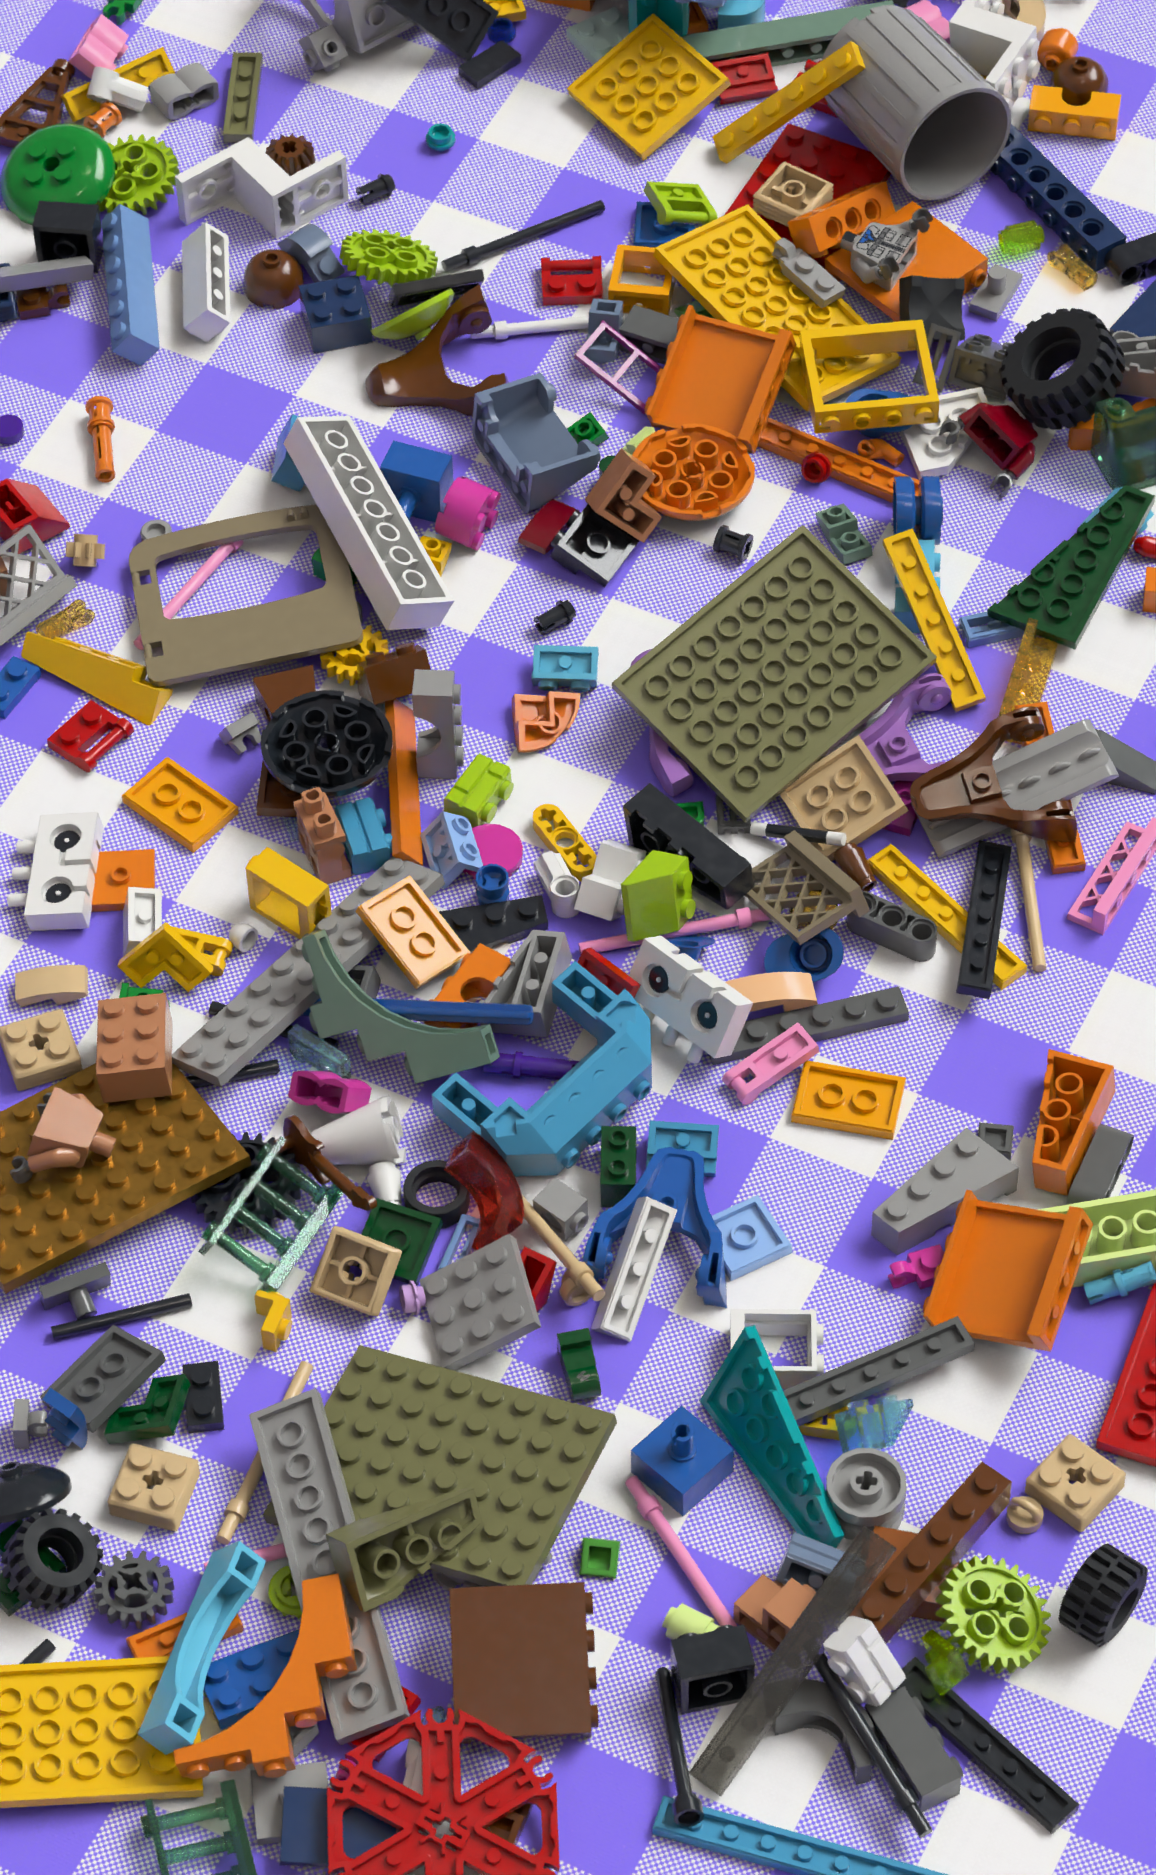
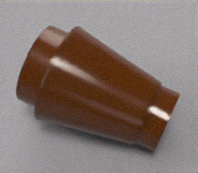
[833,843,877,892]

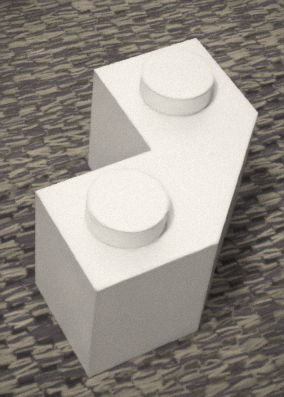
[574,840,647,921]

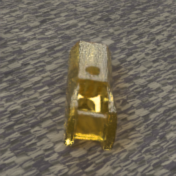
[1047,244,1098,291]
[36,599,95,639]

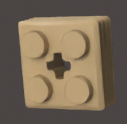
[753,162,834,226]
[0,1009,83,1091]
[310,1226,402,1316]
[1025,1434,1126,1532]
[107,1443,200,1531]

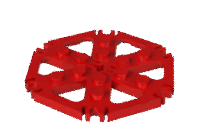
[327,1708,560,1875]

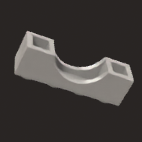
[412,669,465,779]

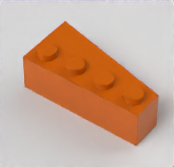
[1032,1049,1116,1196]

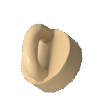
[559,1269,591,1306]
[1007,1496,1043,1534]

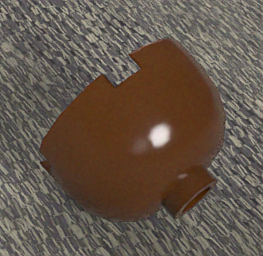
[1050,56,1108,106]
[244,249,304,309]

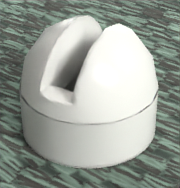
[228,923,258,952]

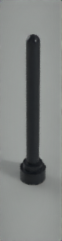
[656,1667,704,1827]

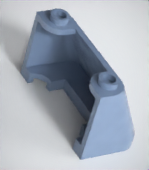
[472,373,601,513]

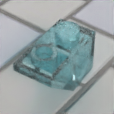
[834,1395,914,1453]

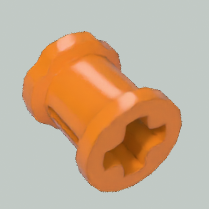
[83,101,122,138]

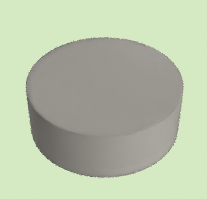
[140,520,172,541]

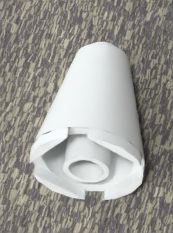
[312,1096,406,1165]

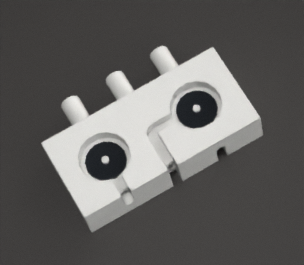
[7,812,104,931]
[629,936,753,1064]

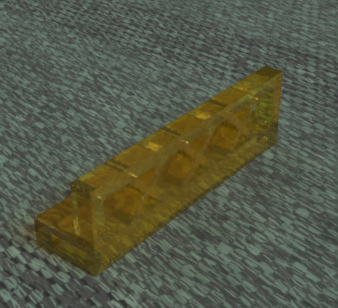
[998,618,1058,745]

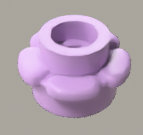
[399,1280,426,1315]

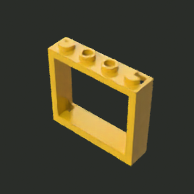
[799,319,939,434]

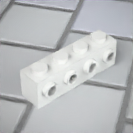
[182,222,231,342]

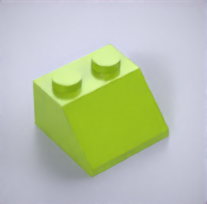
[621,850,696,942]

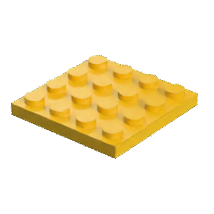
[567,13,731,161]

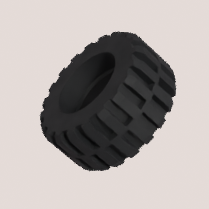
[1001,308,1125,430]

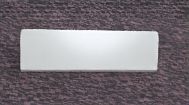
[591,1197,677,1342]

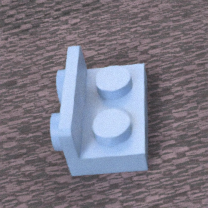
[420,811,483,889]

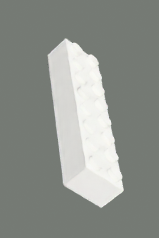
[283,416,454,630]

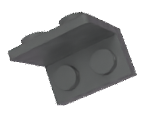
[947,334,1013,400]

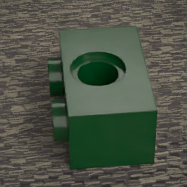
[600,1126,637,1207]

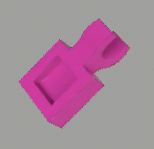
[888,1244,944,1289]

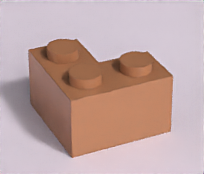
[585,448,662,543]
[734,1574,821,1665]

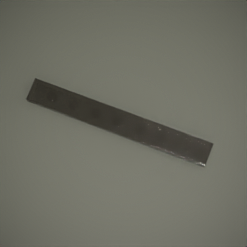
[689,1526,896,1797]

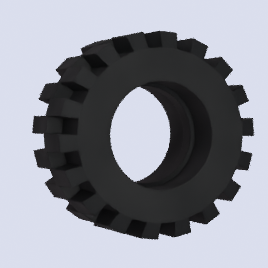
[1,1508,103,1611]
[1059,1543,1148,1647]

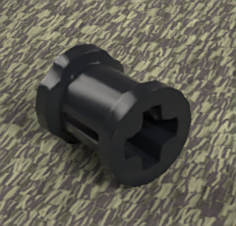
[713,525,753,561]

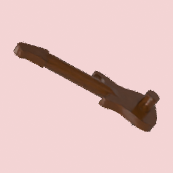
[273,1115,377,1211]

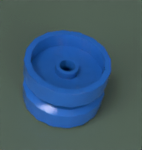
[893,476,943,545]

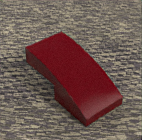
[518,499,580,555]

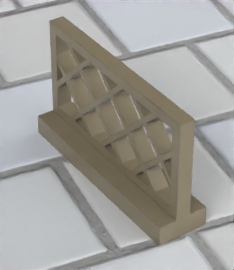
[744,830,870,945]

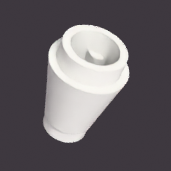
[367,1161,402,1206]

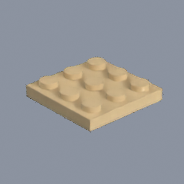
[780,735,909,862]

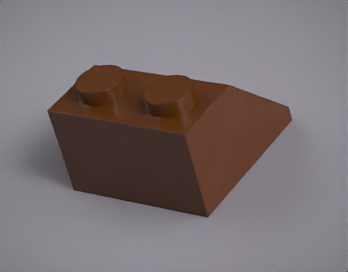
[357,642,431,705]

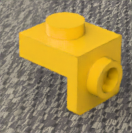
[254,1290,292,1352]

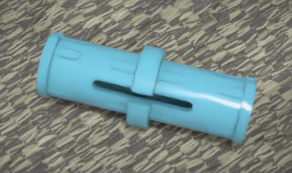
[1083,1261,1156,1305]

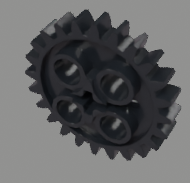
[191,1132,303,1235]

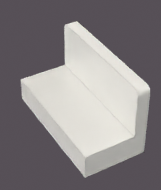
[123,887,162,956]

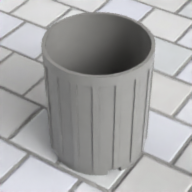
[822,5,1011,200]

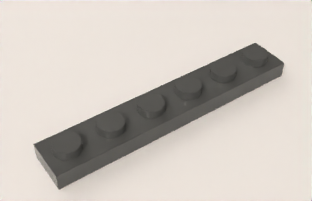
[709,986,909,1065]
[783,1316,975,1426]

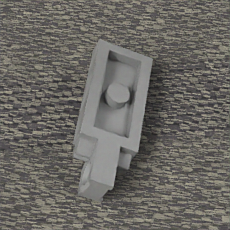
[772,238,846,308]

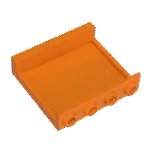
[825,201,988,322]
[645,305,797,454]
[923,1189,1093,1352]

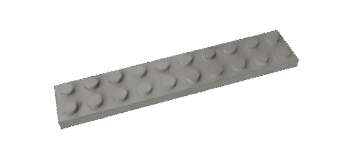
[172,856,445,1087]
[249,1388,410,1745]

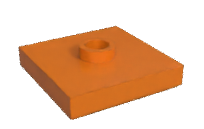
[91,849,156,912]

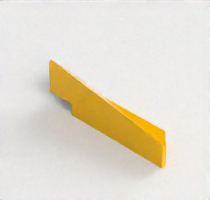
[21,632,173,725]

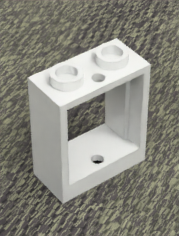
[730,1309,824,1389]

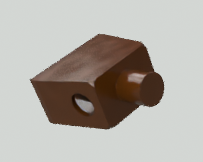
[253,665,316,724]

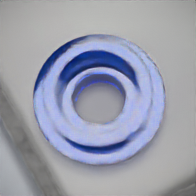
[487,18,516,43]

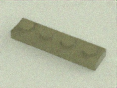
[223,52,263,143]

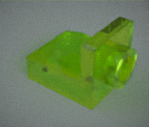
[921,1629,970,1695]

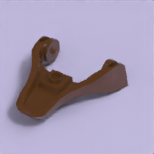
[365,285,509,416]
[910,706,1077,842]

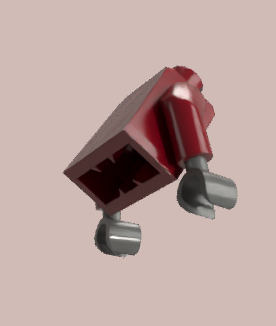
[939,403,1038,498]

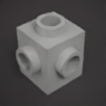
[298,24,348,73]

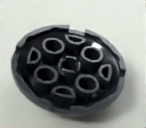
[261,690,393,798]

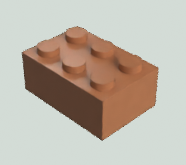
[96,993,173,1103]

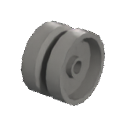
[826,1448,907,1543]

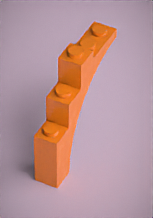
[174,1573,357,1779]

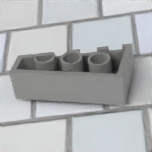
[871,1128,1019,1255]

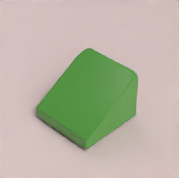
[579,1537,621,1578]

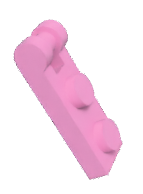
[722,1022,820,1105]

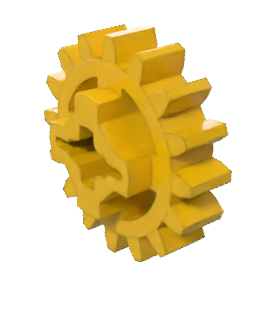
[320,625,389,686]

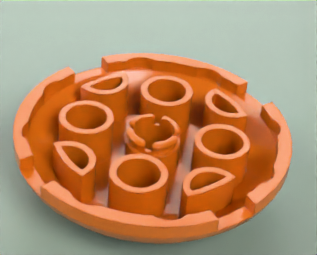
[632,424,755,521]

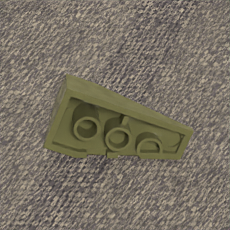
[326,1487,482,1612]

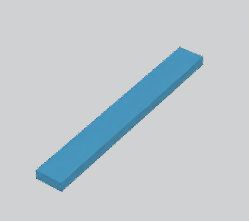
[652,1795,948,1875]

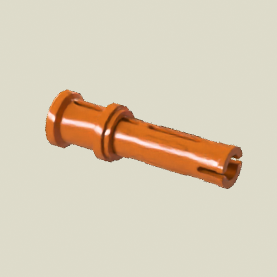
[85,396,115,482]

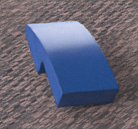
[42,1388,88,1450]

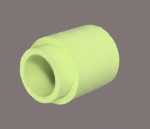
[663,1603,720,1640]

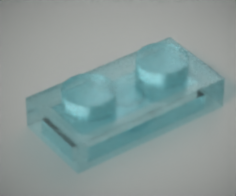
[288,1024,351,1079]

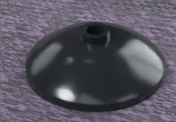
[0,1462,72,1523]

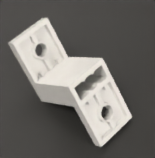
[949,0,1040,112]
[175,137,349,239]

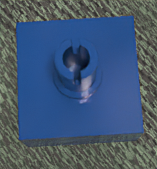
[380,441,454,523]
[631,1405,734,1516]

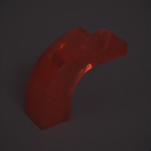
[444,1130,524,1250]

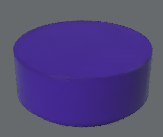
[0,415,24,445]

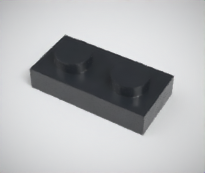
[183,1361,224,1433]

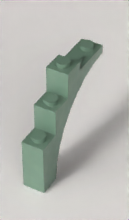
[301,929,500,1084]

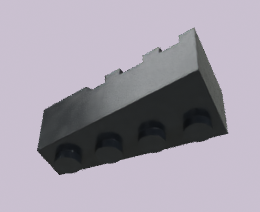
[623,783,754,910]

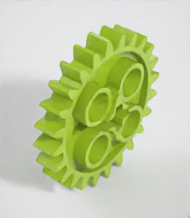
[95,134,180,215]
[339,229,438,287]
[935,1555,1052,1674]

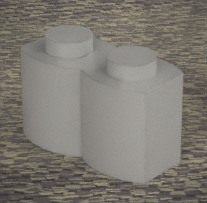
[150,63,219,120]

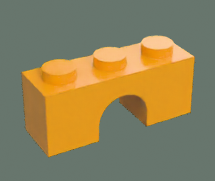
[1027,85,1121,141]

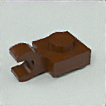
[16,284,71,320]

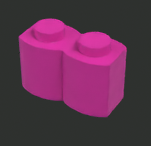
[288,1071,372,1114]

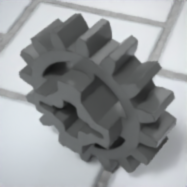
[93,1551,174,1629]

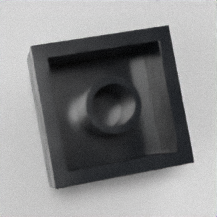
[32,201,104,273]
[671,1625,755,1715]

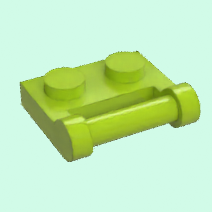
[643,181,717,225]

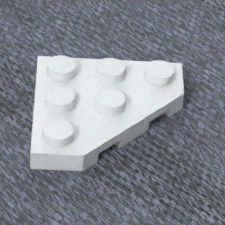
[900,387,989,480]

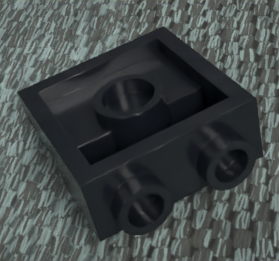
[550,504,639,587]

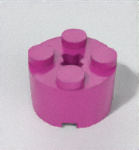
[435,476,501,551]

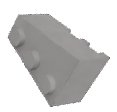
[1115,336,1156,399]
[479,930,572,1038]

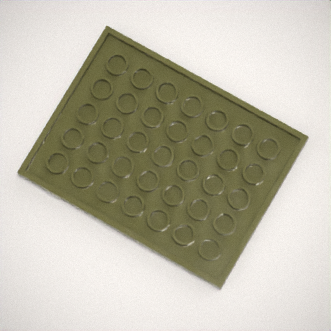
[612,525,937,823]
[263,1345,617,1586]

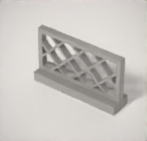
[0,524,78,646]

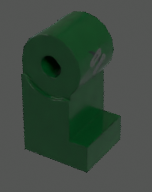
[557,1328,601,1401]

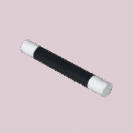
[750,822,846,846]

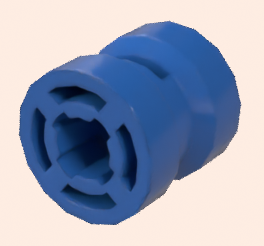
[476,864,509,905]

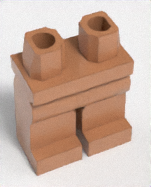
[293,787,352,884]

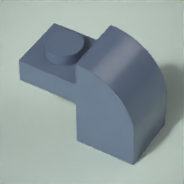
[277,224,345,283]
[584,298,623,363]

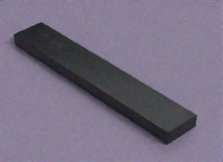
[956,840,1012,999]
[893,1657,1079,1834]

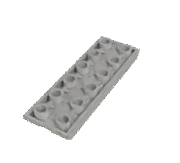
[911,719,1119,859]

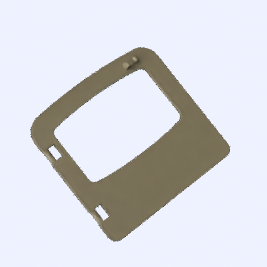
[129,504,363,687]

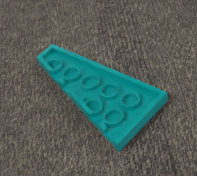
[700,1325,845,1548]

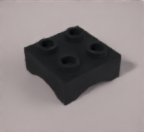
[899,275,965,343]

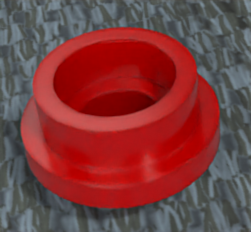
[801,452,832,483]

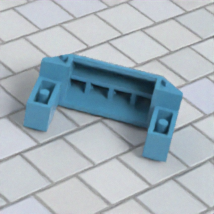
[431,961,652,1177]

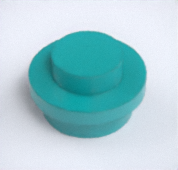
[426,123,455,151]

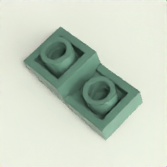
[815,503,873,565]

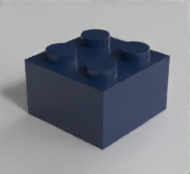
[299,275,373,354]

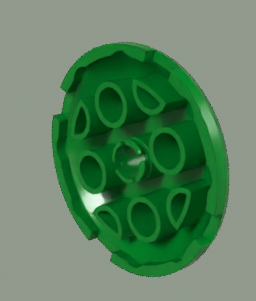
[0,123,115,226]

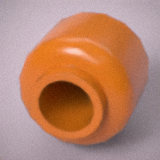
[1037,28,1079,71]

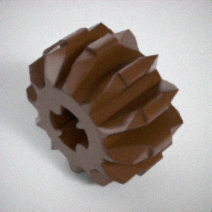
[265,133,316,176]

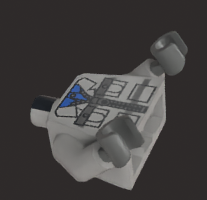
[840,208,933,291]

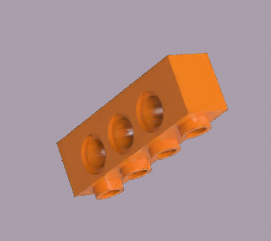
[787,181,895,259]

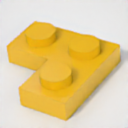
[117,922,214,992]

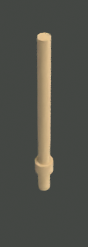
[1011,829,1046,972]
[488,1167,605,1301]
[216,1361,314,1545]

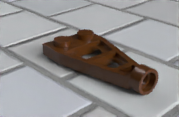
[0,59,75,148]

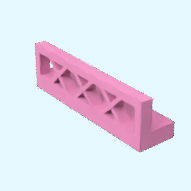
[1067,817,1156,935]

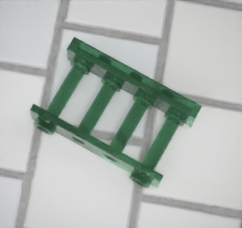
[198,1136,343,1294]
[140,1779,257,1875]

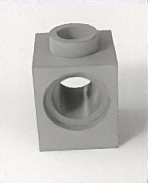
[533,1177,589,1241]

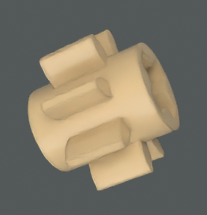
[65,534,105,567]

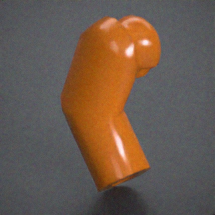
[857,438,905,467]

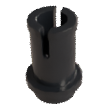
[356,173,396,205]
[533,600,576,636]

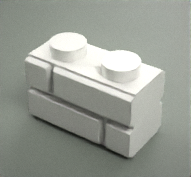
[823,1615,906,1707]

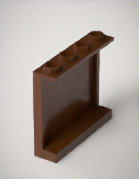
[449,1582,599,1744]

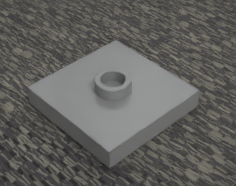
[250,1761,329,1845]

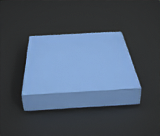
[712,1195,793,1281]

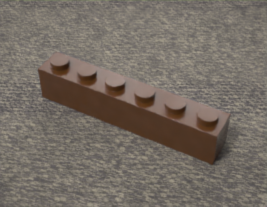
[846,1461,1012,1644]

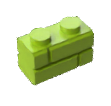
[443,753,514,828]

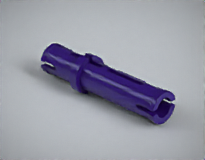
[483,1051,579,1080]

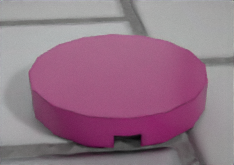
[463,824,523,880]

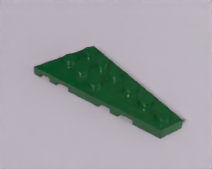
[987,485,1155,650]

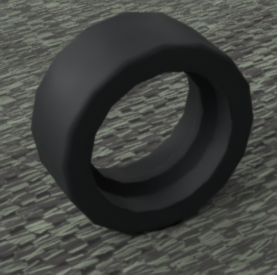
[403,1160,470,1228]

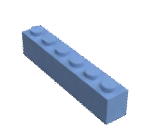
[101,204,160,366]

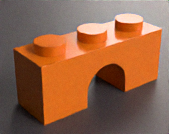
[424,943,511,1029]

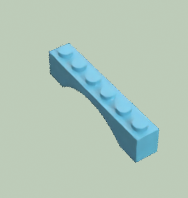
[138,1541,266,1755]

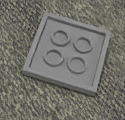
[419,1234,541,1371]

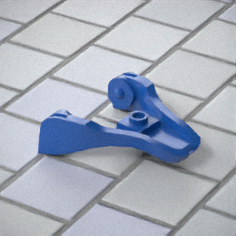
[582,1147,727,1308]

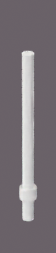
[470,313,629,340]

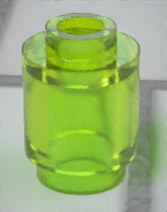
[998,220,1045,256]

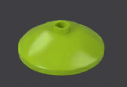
[370,288,454,340]

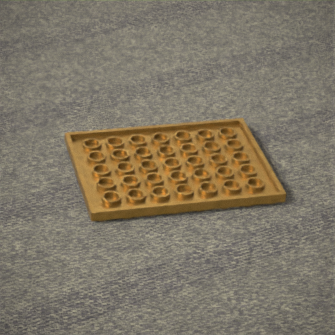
[0,1063,252,1294]

